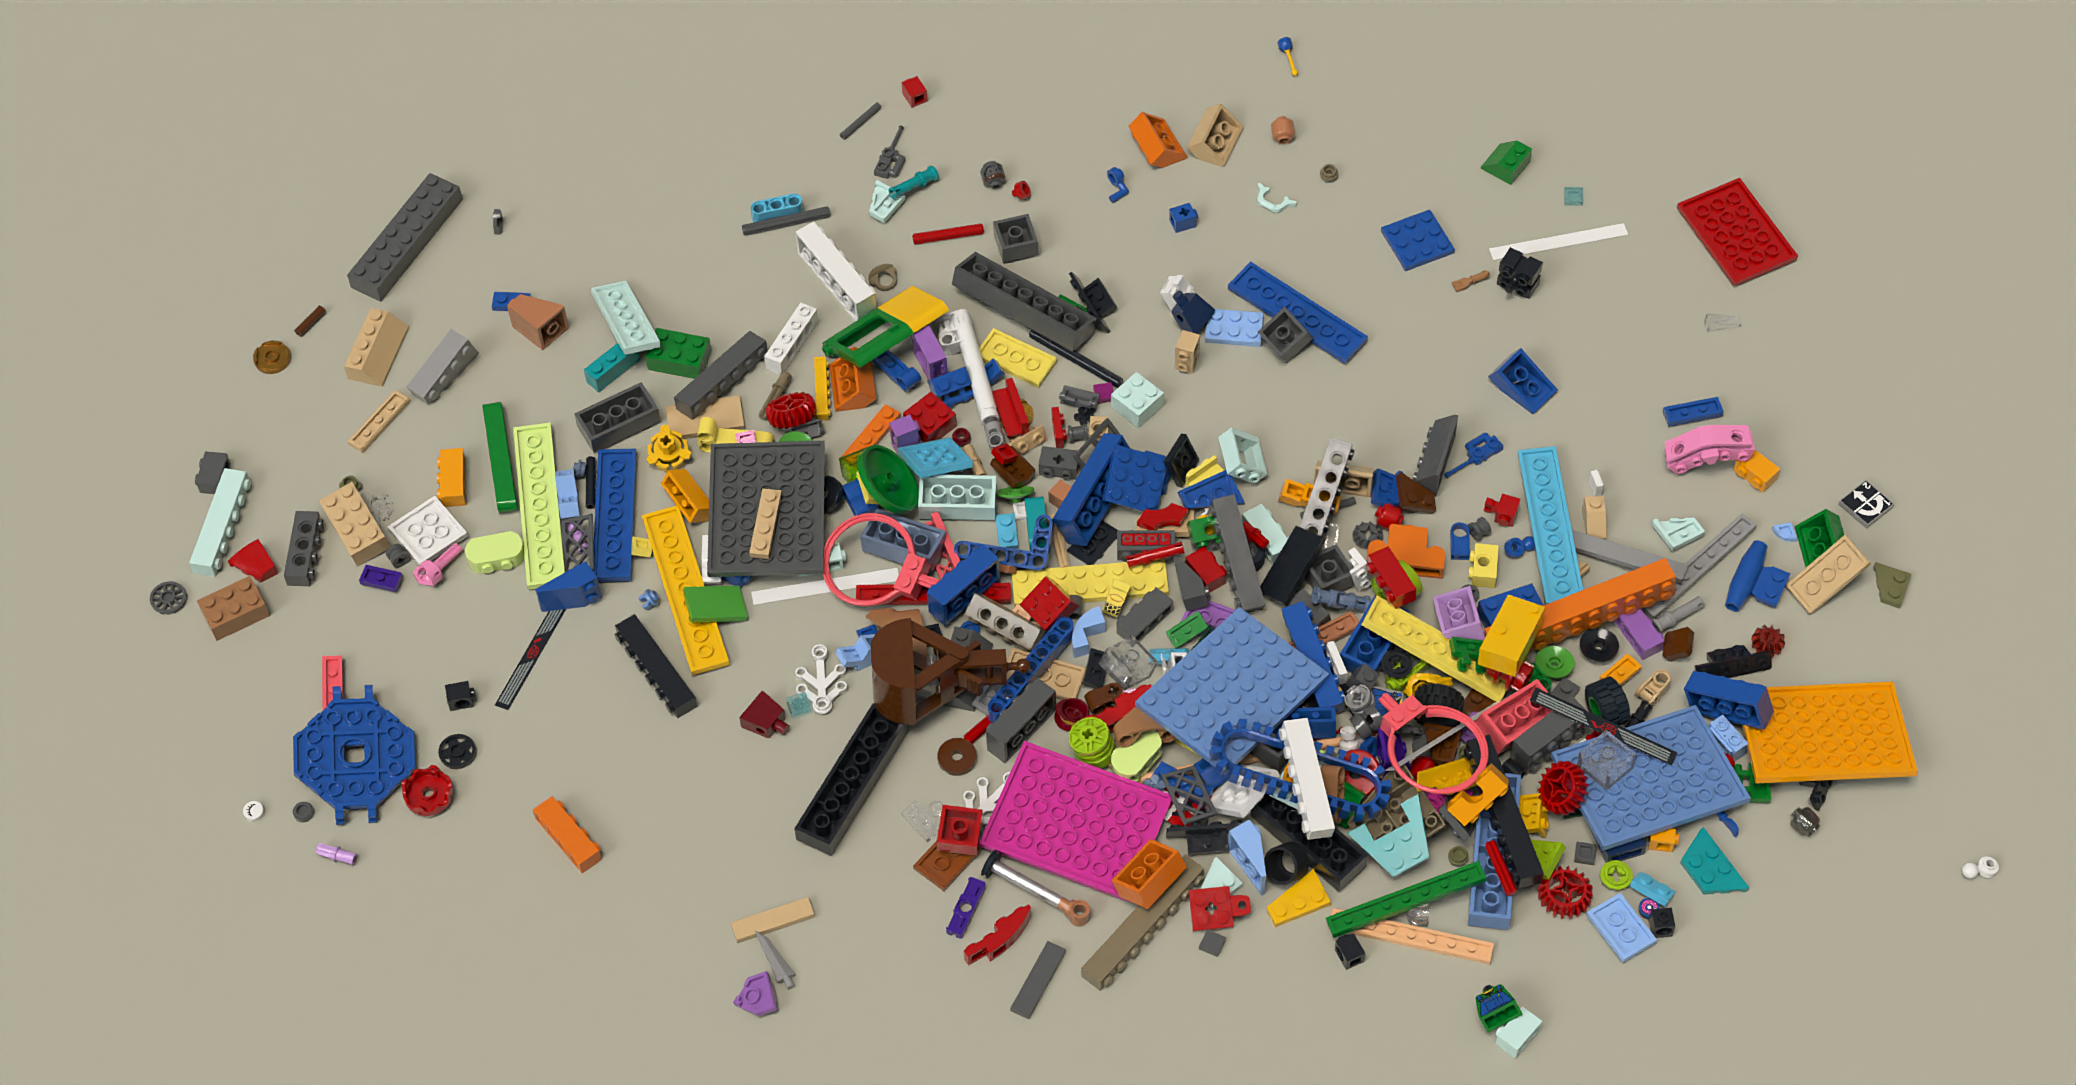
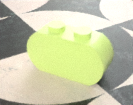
[465,531,524,574]
[1111,730,1162,782]

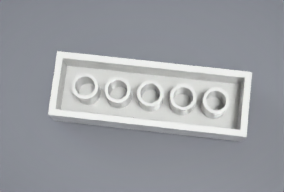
[795,221,877,321]

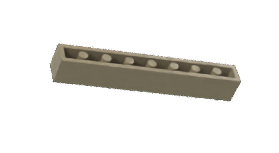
[1081,854,1205,991]

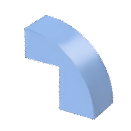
[555,469,580,519]
[1072,606,1105,658]

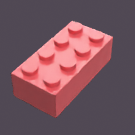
[1475,679,1552,755]

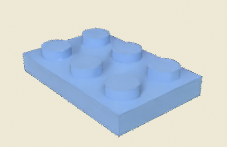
[1205,309,1263,347]
[1586,893,1657,963]

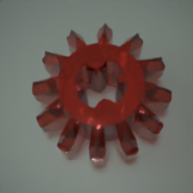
[1751,624,1785,658]

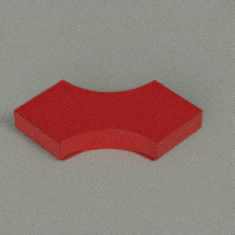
[1137,502,1189,530]

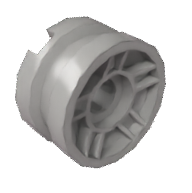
[1344,684,1376,715]

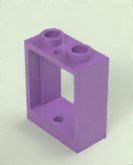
[912,324,948,380]

